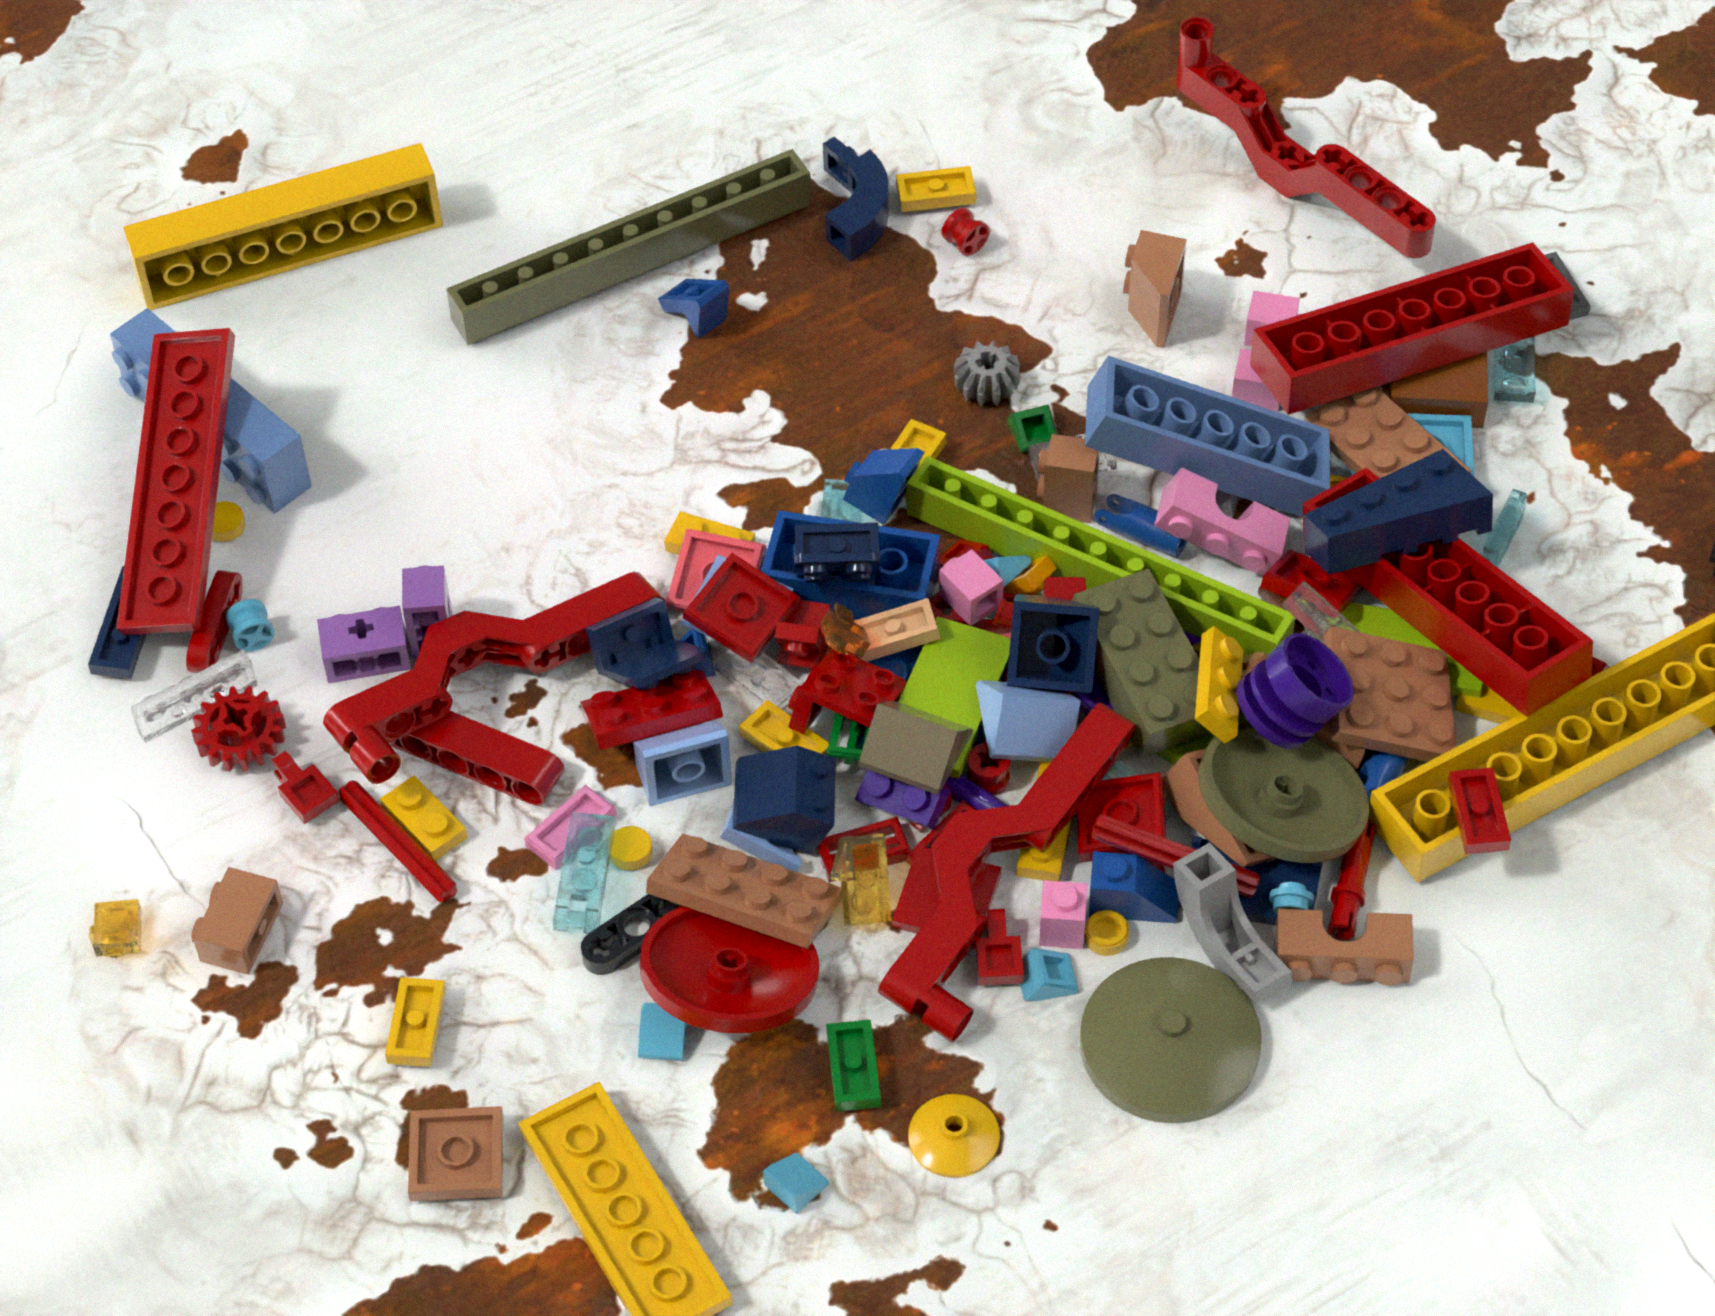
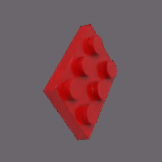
[580,669,723,750]

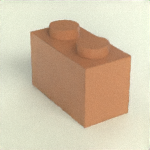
[1036,434,1100,523]
[191,867,283,975]

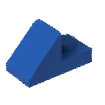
[658,278,729,338]

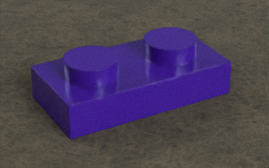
[855,770,950,831]

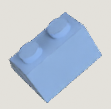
[633,720,732,807]

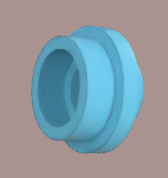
[1269,882,1314,914]

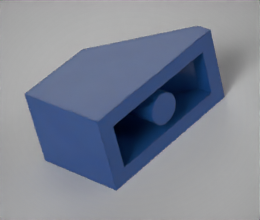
[843,448,925,525]
[1088,851,1178,924]

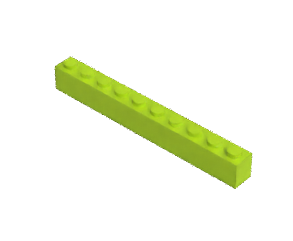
[907,456,1296,657]

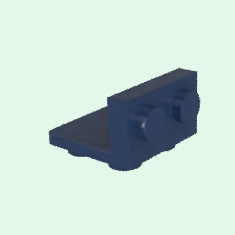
[794,522,880,583]
[586,598,707,690]

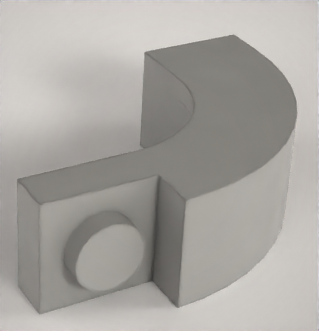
[1173,843,1292,1004]

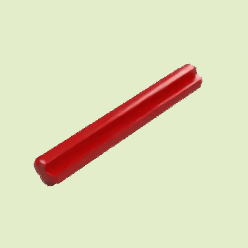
[339,780,457,903]
[1091,814,1259,898]

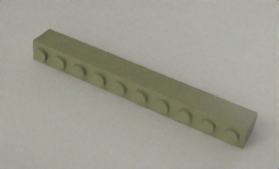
[446,149,812,345]

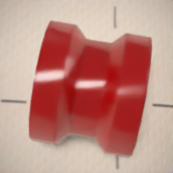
[941,207,990,256]
[967,742,1010,796]

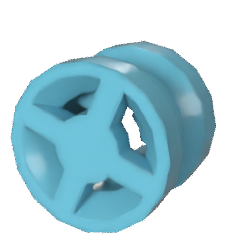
[225,599,275,651]

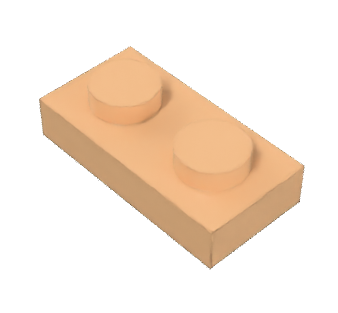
[848,598,941,662]

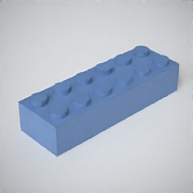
[110,308,312,514]
[1085,356,1330,517]

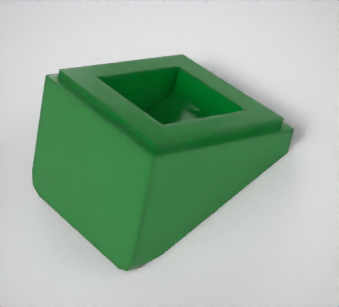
[1007,404,1057,453]

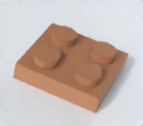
[408,1106,504,1201]

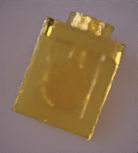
[89,899,142,958]

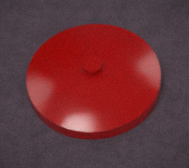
[639,906,820,1033]

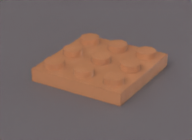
[1324,626,1456,762]

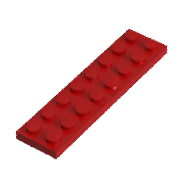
[116,328,235,635]

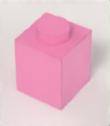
[939,549,1004,626]
[1039,880,1088,949]

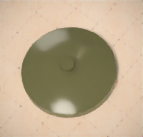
[1198,722,1369,863]
[1080,957,1262,1123]

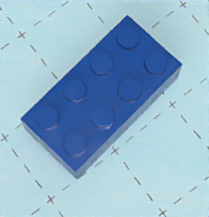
[761,510,940,620]

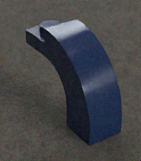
[823,136,889,262]

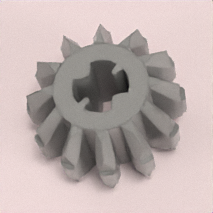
[954,340,1021,407]

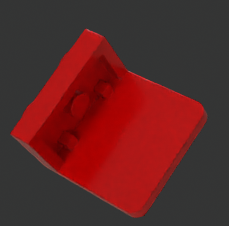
[788,647,906,734]

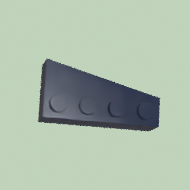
[1304,449,1493,575]

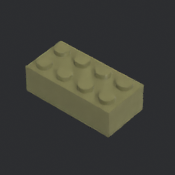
[1072,569,1211,759]

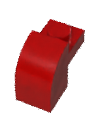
[774,600,835,669]

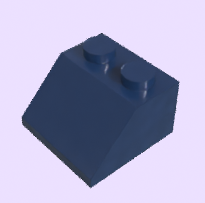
[1007,594,1100,693]
[733,745,836,854]

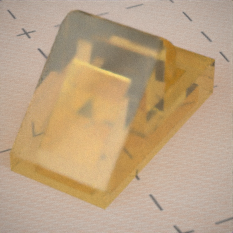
[830,833,892,926]

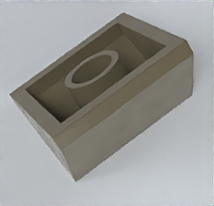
[859,701,972,795]

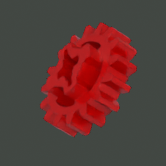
[191,686,286,772]

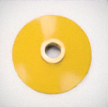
[908,1094,1000,1178]

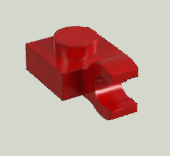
[271,751,340,824]
[976,908,1024,986]

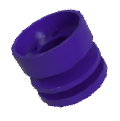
[1236,633,1354,749]

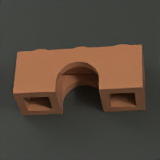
[1274,909,1414,985]

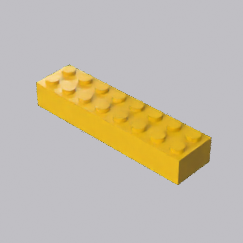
[123,143,443,310]

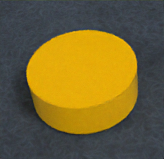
[212,501,245,542]
[608,826,653,870]
[1085,910,1129,956]

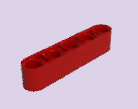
[389,710,565,805]

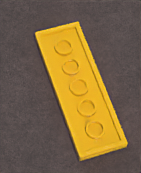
[518,1082,733,1316]

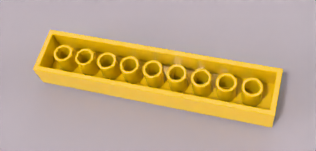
[1368,613,1715,883]

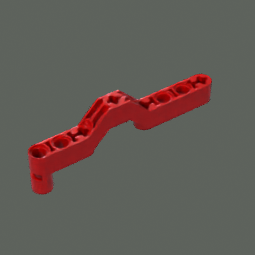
[1176,17,1436,258]
[323,571,666,784]
[877,702,1137,1043]

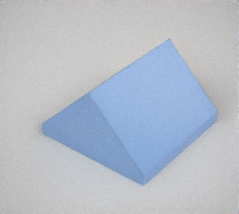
[975,680,1081,762]

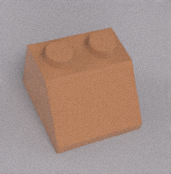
[1123,230,1187,348]

